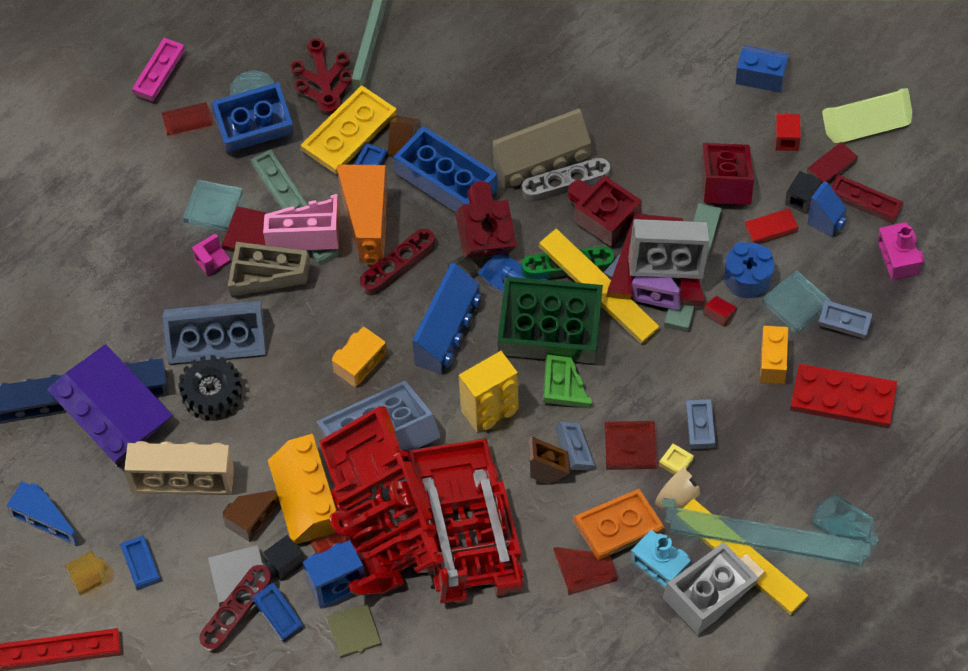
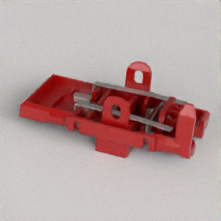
[406,438,523,604]

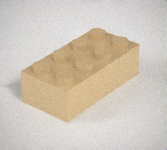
[125,441,234,495]

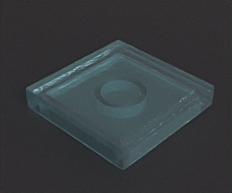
[183,180,243,231]
[762,270,831,333]

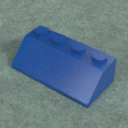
[412,262,482,375]

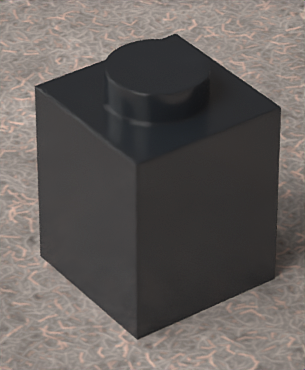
[785,171,821,214]
[263,535,304,581]

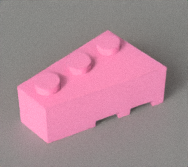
[263,194,340,250]

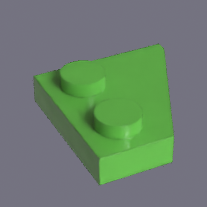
[543,355,592,408]

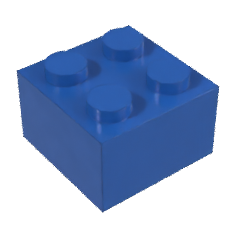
[303,540,365,609]

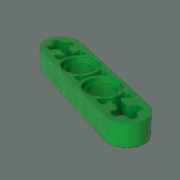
[521,246,614,279]

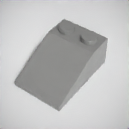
[663,542,759,635]

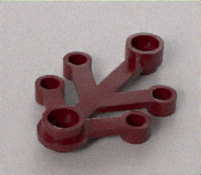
[290,38,353,114]

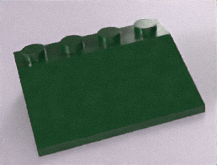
[497,276,603,364]

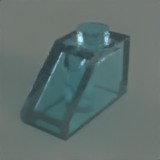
[811,493,875,541]

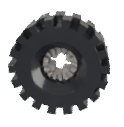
[178,355,243,421]

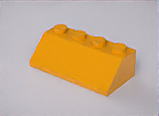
[268,434,340,544]

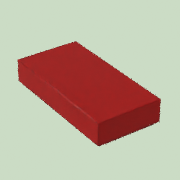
[744,208,798,244]

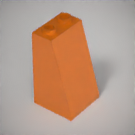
[337,165,388,265]

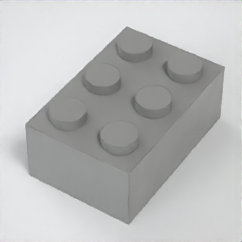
[628,219,709,279]

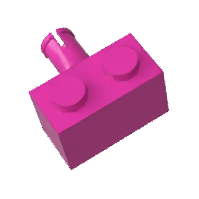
[877,222,924,280]

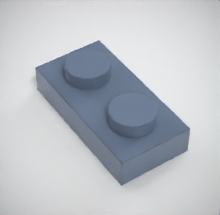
[818,300,872,339]
[686,399,715,449]
[555,422,595,471]

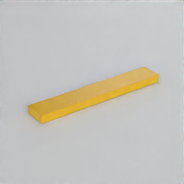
[538,228,659,344]
[676,499,808,616]

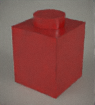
[775,113,801,151]

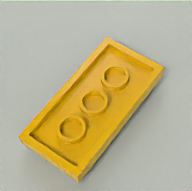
[300,85,397,174]

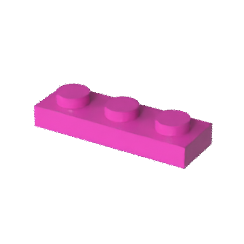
[132,38,185,102]

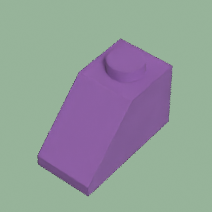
[632,276,681,310]

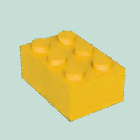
[459,351,519,433]

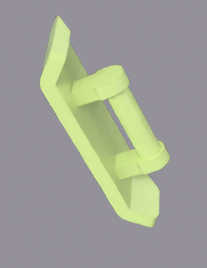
[822,88,912,143]

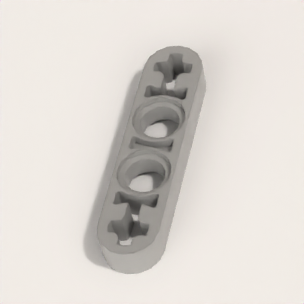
[522,158,610,201]

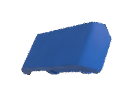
[479,253,547,294]

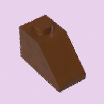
[529,437,570,485]
[223,490,280,542]

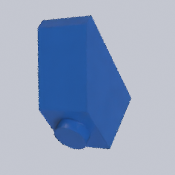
[807,181,847,237]

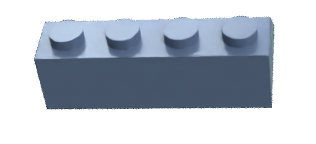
[162,301,266,364]

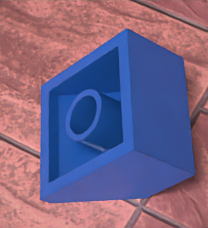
[735,45,790,93]

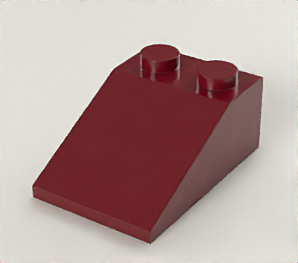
[702,143,754,206]

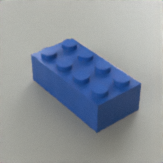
[393,126,498,212]

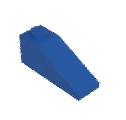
[6,481,78,546]

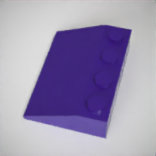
[47,344,173,466]

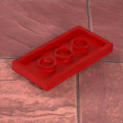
[790,364,897,429]

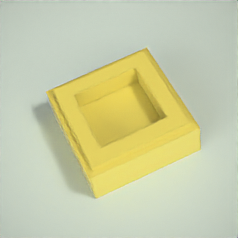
[659,444,694,475]

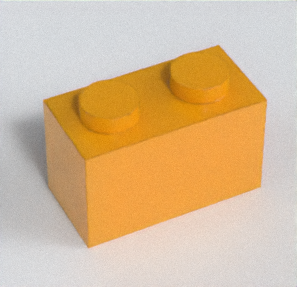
[332,326,387,388]
[760,326,788,385]

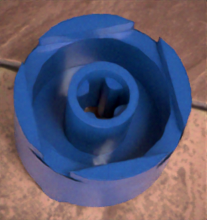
[723,242,774,298]

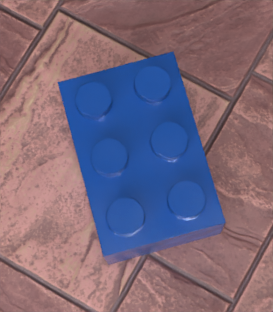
[211,82,293,153]

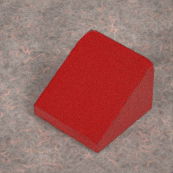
[703,296,737,326]

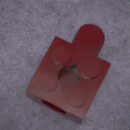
[568,175,642,247]
[455,181,517,259]

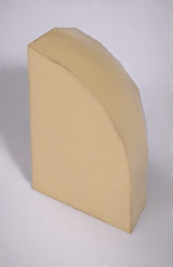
[655,467,701,511]

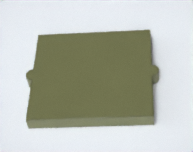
[327,604,381,658]

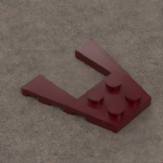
[606,213,705,306]

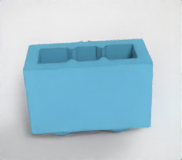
[631,530,691,589]

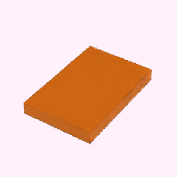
[573,489,665,560]

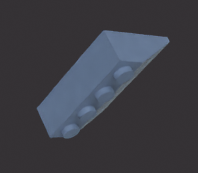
[317,381,441,451]

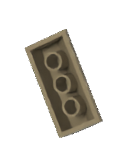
[493,109,591,189]

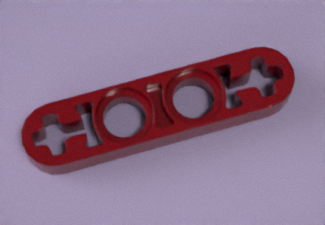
[360,228,435,296]
[199,565,271,651]

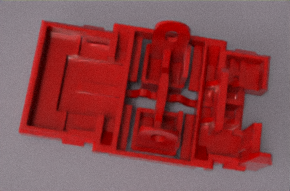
[318,406,444,596]

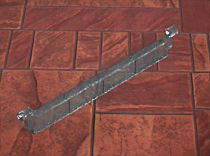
[661,497,878,566]

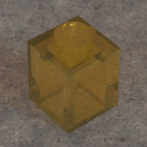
[65,551,108,596]

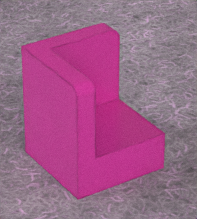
[192,234,231,276]

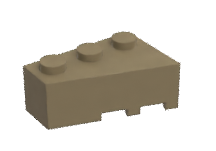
[227,242,311,297]

